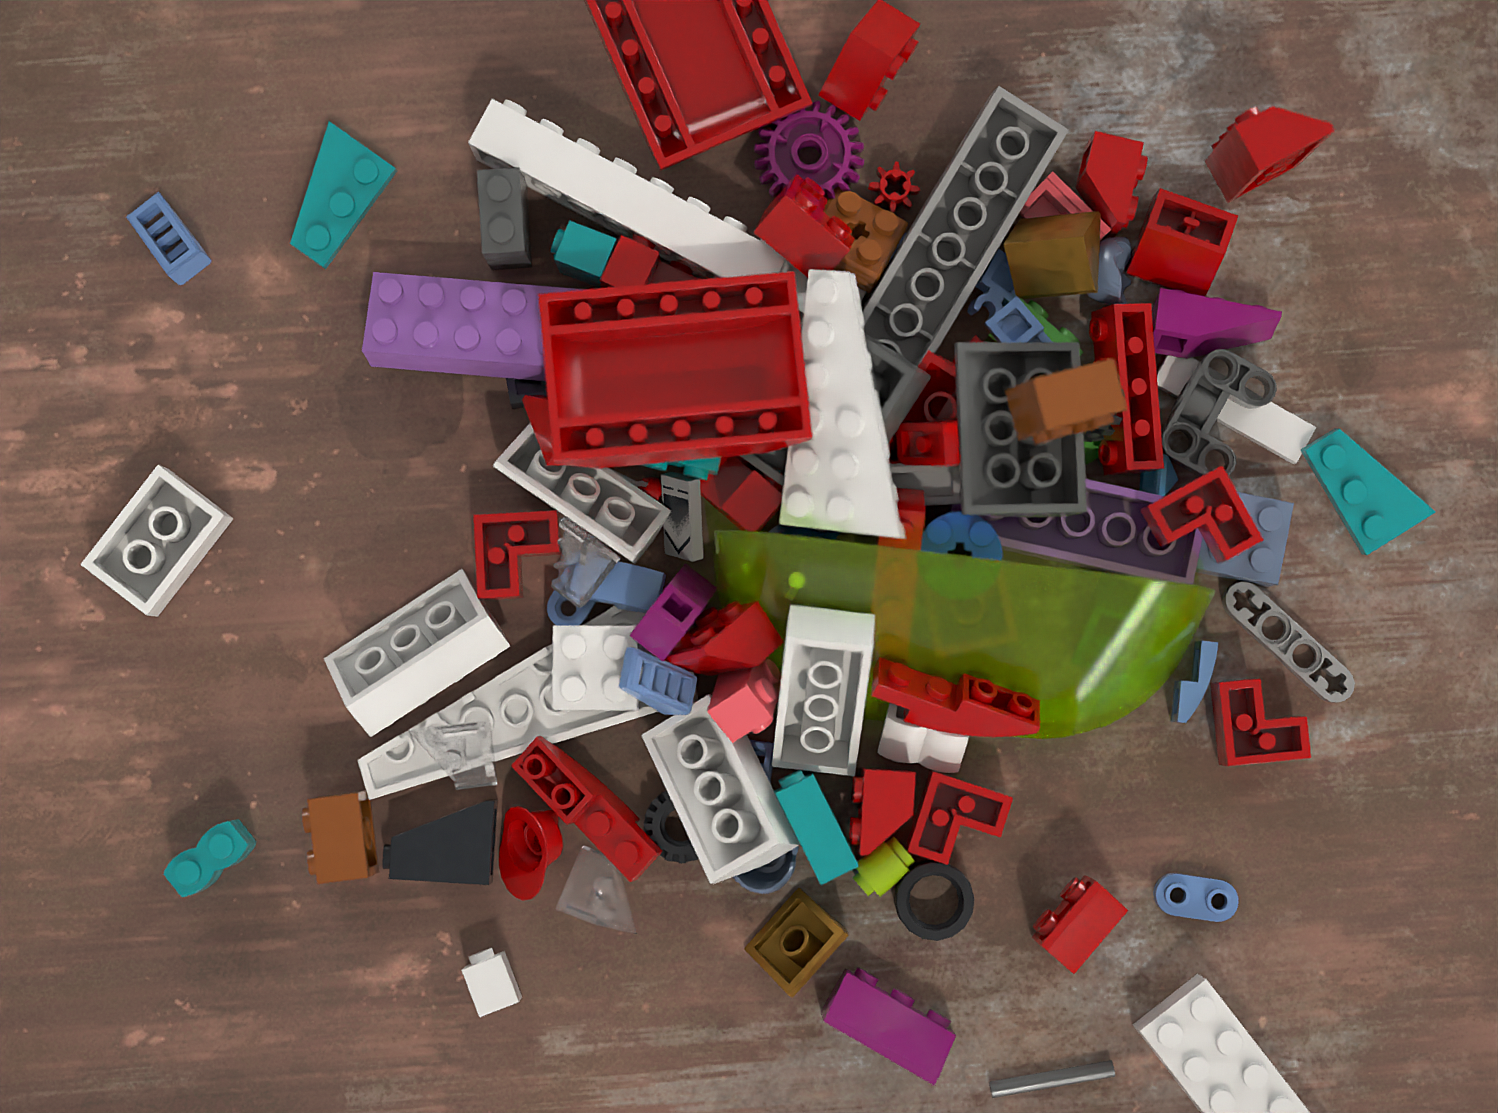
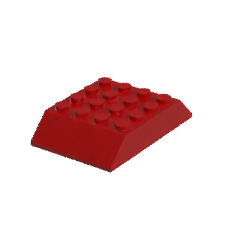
[584,0,813,170]
[538,271,813,468]

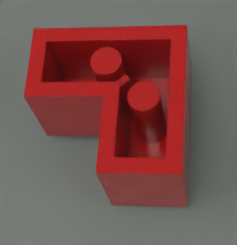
[818,0,921,121]
[754,174,855,278]
[600,235,698,288]
[700,455,784,540]
[1140,466,1264,563]
[473,510,562,600]
[1210,679,1311,766]
[905,770,1013,865]

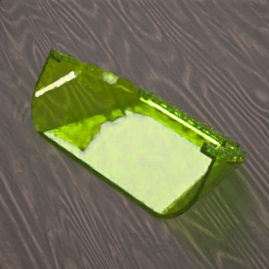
[713,530,1215,739]

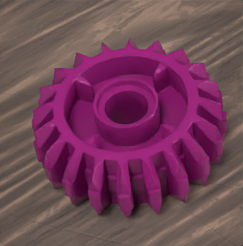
[754,100,864,200]

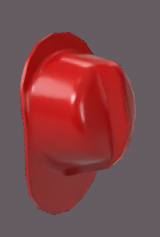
[499,806,563,901]

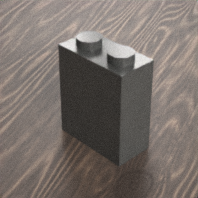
[477,167,532,270]

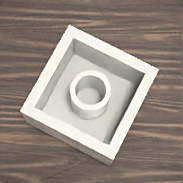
[552,626,639,711]

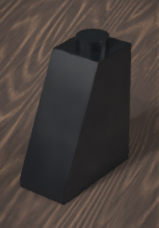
[382,799,498,885]

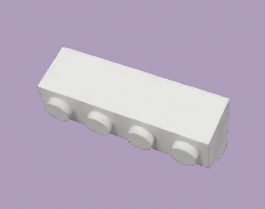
[493,423,671,564]
[324,569,510,737]
[641,694,799,884]

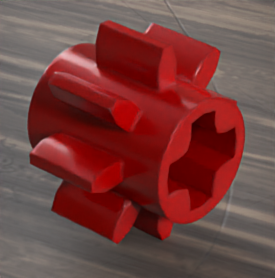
[868,161,920,213]

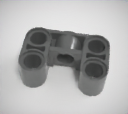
[1161,349,1277,477]

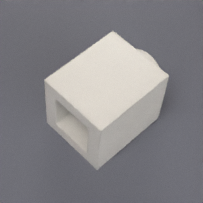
[462,948,522,1017]

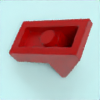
[897,419,960,466]

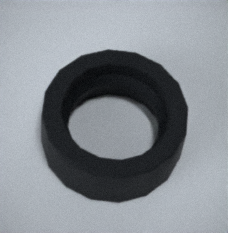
[894,860,975,941]

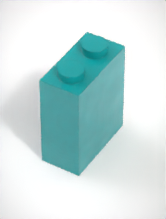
[774,770,859,885]

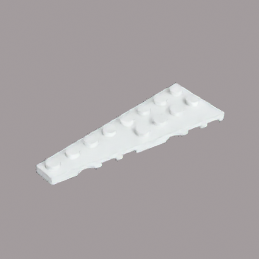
[357,606,658,800]

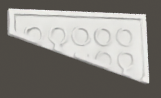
[779,269,906,539]

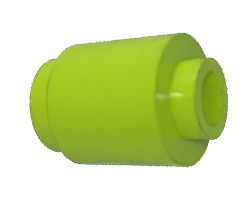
[852,836,915,897]

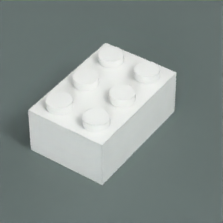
[81,465,233,617]

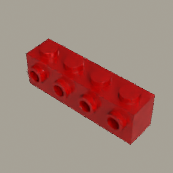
[1089,303,1164,475]

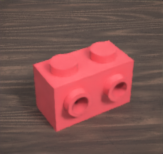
[707,659,782,743]

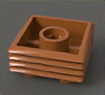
[823,187,908,293]

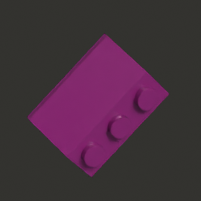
[821,967,956,1086]

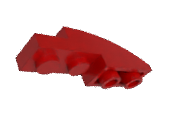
[871,657,1040,737]
[511,736,663,883]

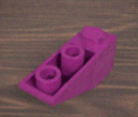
[1152,288,1282,359]
[629,563,718,662]

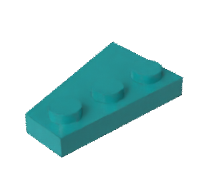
[290,121,397,270]
[1300,428,1436,555]

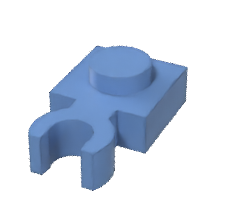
[968,249,1016,321]

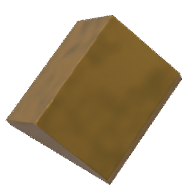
[1004,211,1101,299]
[744,887,849,998]

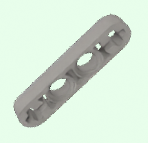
[1222,582,1355,703]

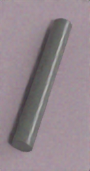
[989,1060,1115,1098]

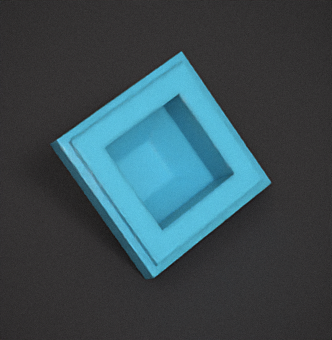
[1139,454,1178,496]

